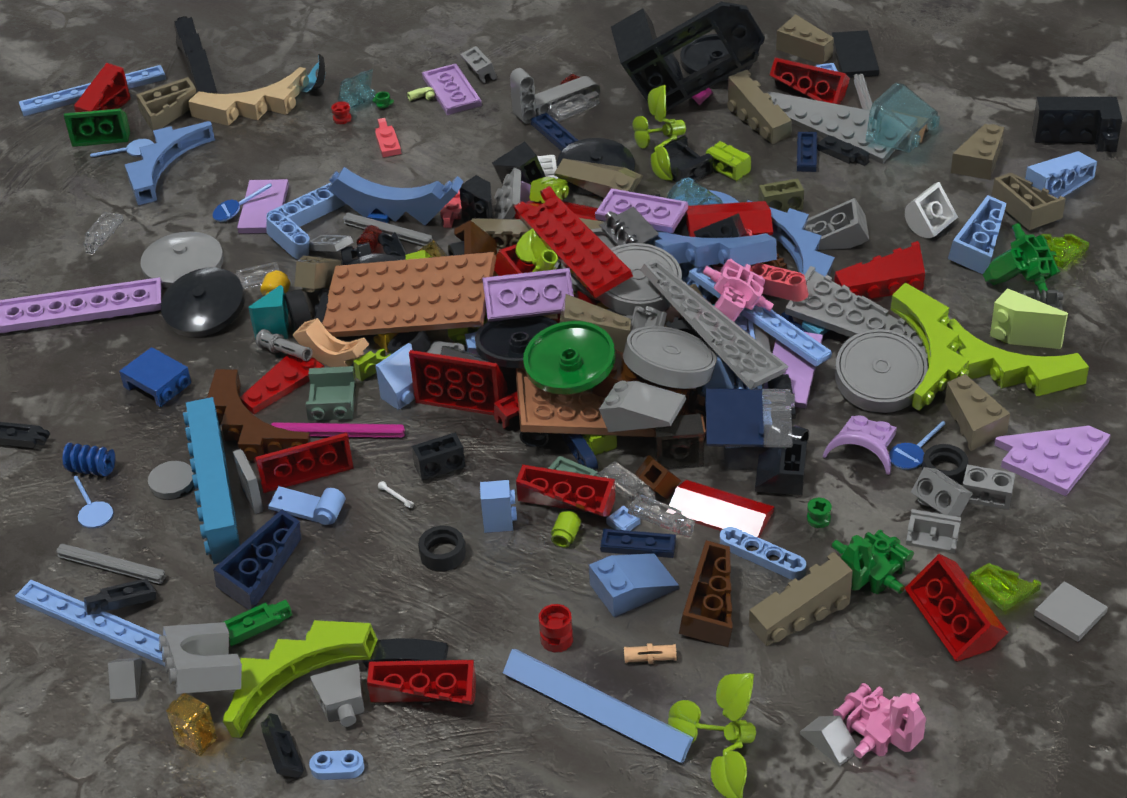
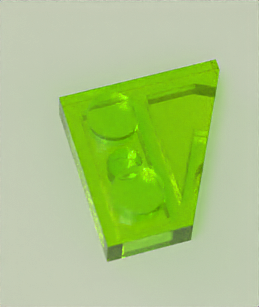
[969,563,1041,611]

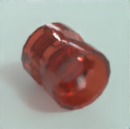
[356,225,382,253]

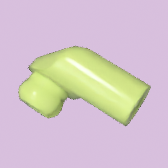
[407,87,435,101]

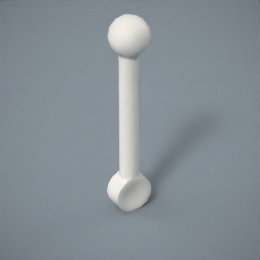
[378,481,414,508]

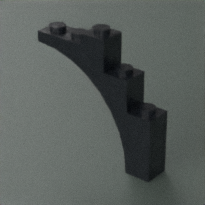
[174,16,217,94]

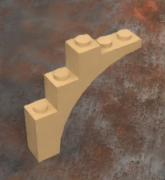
[188,67,309,126]

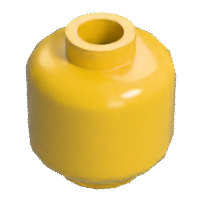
[260,270,291,296]

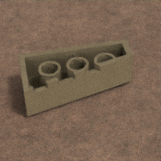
[727,70,792,144]
[471,218,530,253]

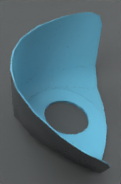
[302,54,325,92]

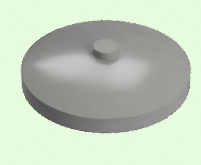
[141,232,224,289]

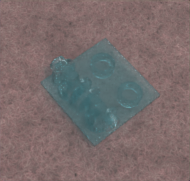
[338,69,376,109]

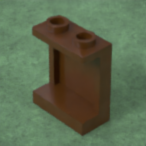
[454,220,497,277]

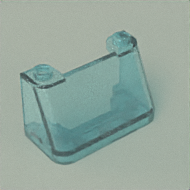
[865,82,940,153]

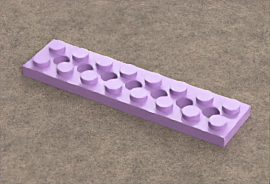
[0,277,162,333]

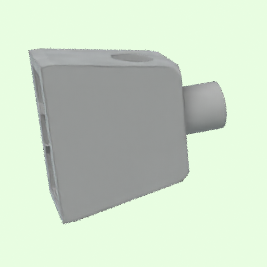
[310,663,364,727]

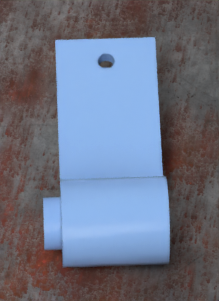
[268,486,346,525]

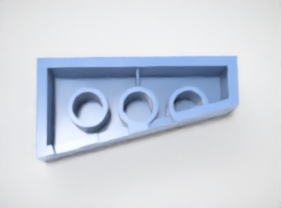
[948,195,1007,274]

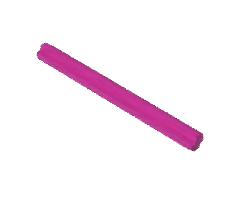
[271,422,405,438]

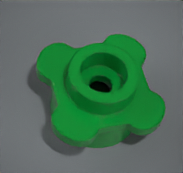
[373,91,394,108]

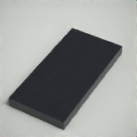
[832,30,879,78]

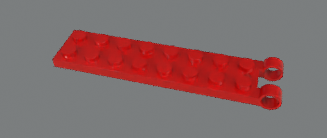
[513,186,633,298]

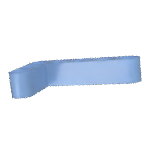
[266,183,346,259]

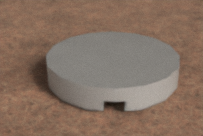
[148,461,194,499]

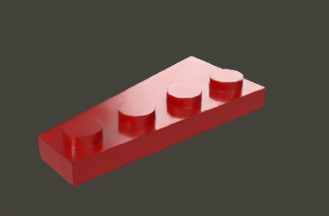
[240,354,324,414]

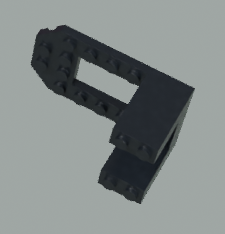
[611,1,765,111]

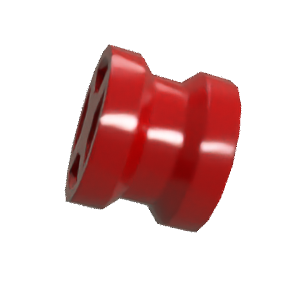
[331,102,352,125]

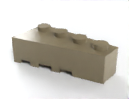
[749,552,853,646]

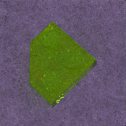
[1042,234,1090,268]

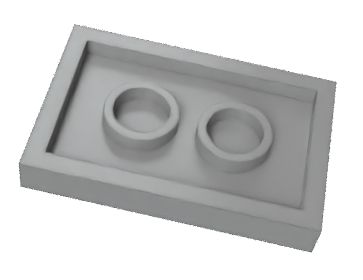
[494,168,521,219]

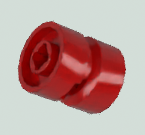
[539,604,573,653]

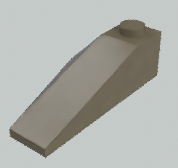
[554,158,643,198]

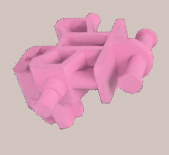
[702,258,774,322]
[833,683,926,758]

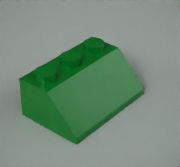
[64,109,130,147]

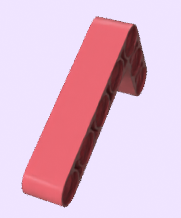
[712,229,809,302]

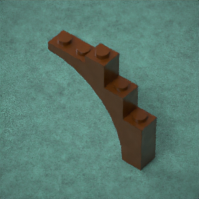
[207,369,311,461]

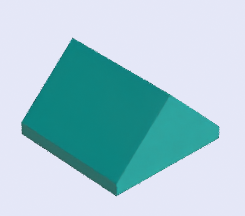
[248,285,289,341]

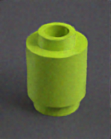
[551,511,581,548]

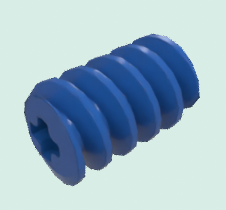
[62,442,116,477]

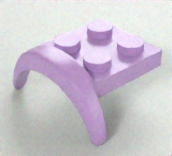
[823,416,897,475]

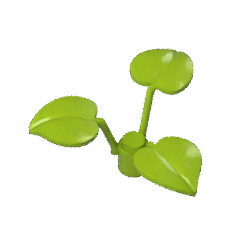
[632,85,686,180]
[516,229,576,294]
[668,673,756,798]

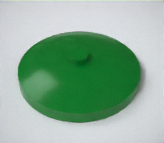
[523,321,616,394]

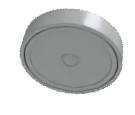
[598,243,682,316]
[623,326,717,389]
[835,329,928,413]

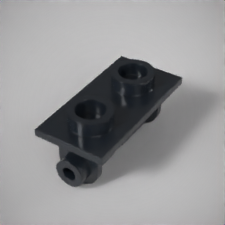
[378,232,407,257]

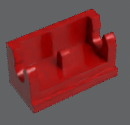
[494,392,519,428]

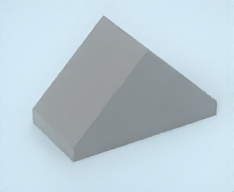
[108,657,143,703]
[800,716,857,767]

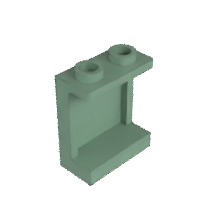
[305,366,356,421]

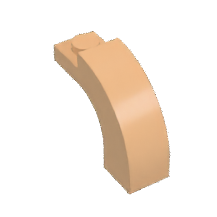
[292,318,369,367]

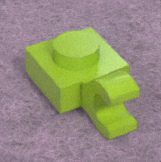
[353,348,391,382]

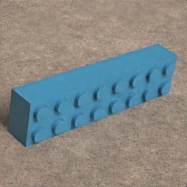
[183,397,240,564]

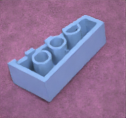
[1025,151,1097,198]

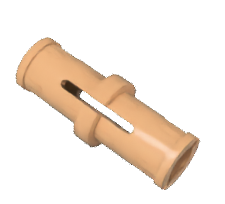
[624,643,677,664]

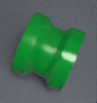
[807,497,832,528]

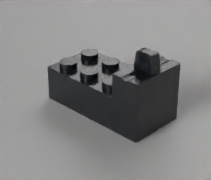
[1032,97,1123,152]

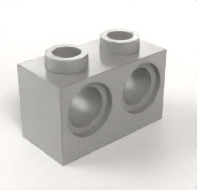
[963,465,1016,510]
[911,467,973,517]

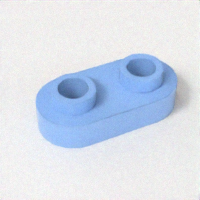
[309,750,364,780]

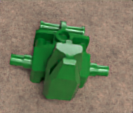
[983,223,1061,294]
[831,530,914,594]

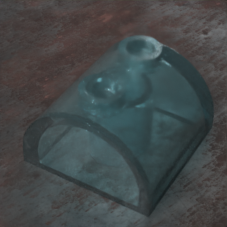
[667,178,723,206]

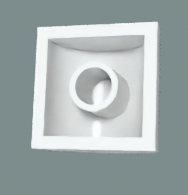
[905,182,958,238]

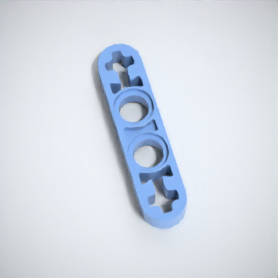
[720,527,807,580]

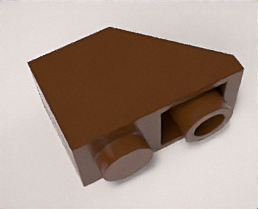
[635,455,681,499]

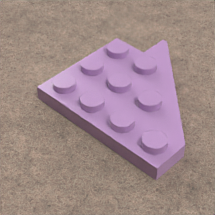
[994,426,1110,496]

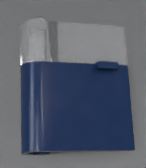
[705,388,795,447]

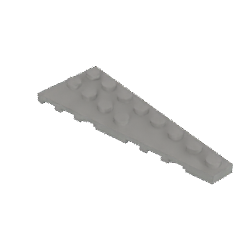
[767,91,916,164]
[641,259,789,389]
[785,266,958,365]

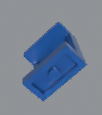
[119,347,191,407]

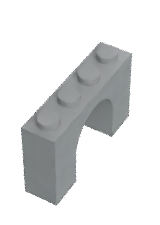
[159,622,242,694]

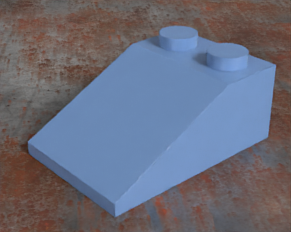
[589,554,679,617]

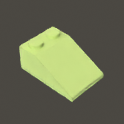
[990,288,1068,349]

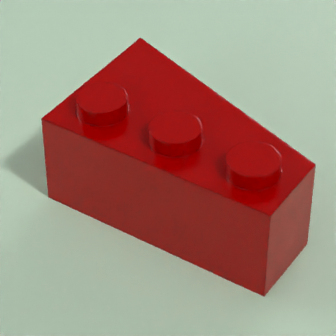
[74,63,131,112]

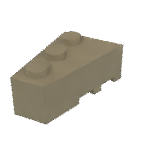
[776,14,834,64]
[136,77,196,132]
[951,124,1005,180]
[992,173,1066,230]
[295,255,341,292]
[560,294,631,353]
[945,374,1010,451]

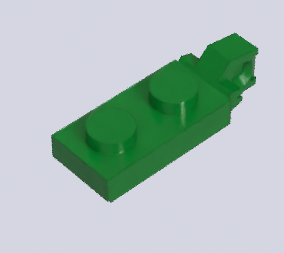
[224,599,292,646]

